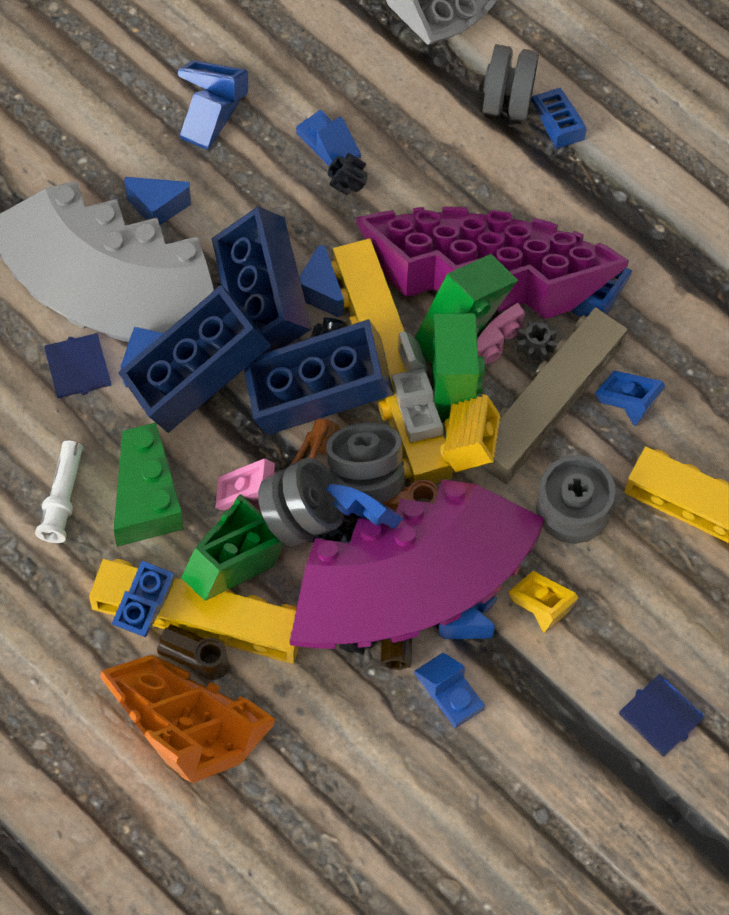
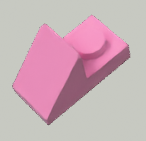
[215,458,275,513]

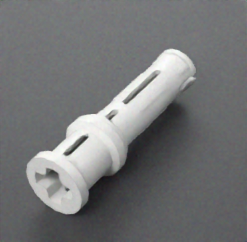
[35,440,84,543]

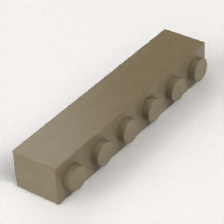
[480,307,628,485]

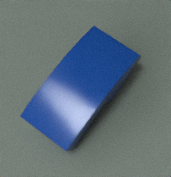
[326,484,403,529]
[112,561,176,638]

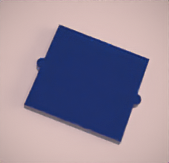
[44,333,111,398]
[618,674,705,757]

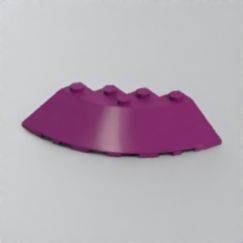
[356,207,629,319]
[290,479,544,649]

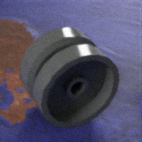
[483,44,539,121]
[326,422,405,503]
[536,455,616,544]
[258,458,345,546]

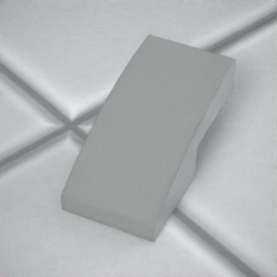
[398,331,432,385]
[391,368,443,443]

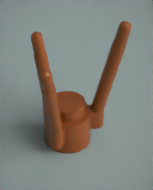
[290,419,340,466]

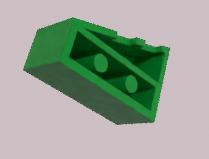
[414,254,518,363]
[431,313,485,423]
[113,422,184,547]
[181,494,285,601]

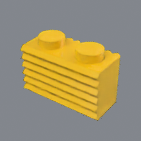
[440,394,501,472]

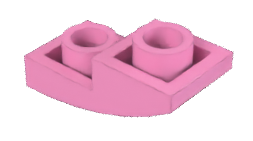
[477,303,525,365]

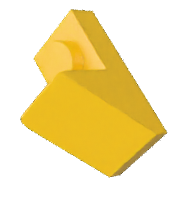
[508,571,578,633]

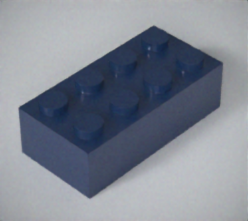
[211,206,312,354]
[118,285,272,433]
[244,319,394,435]

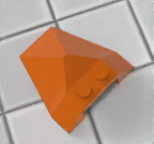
[100,654,276,784]

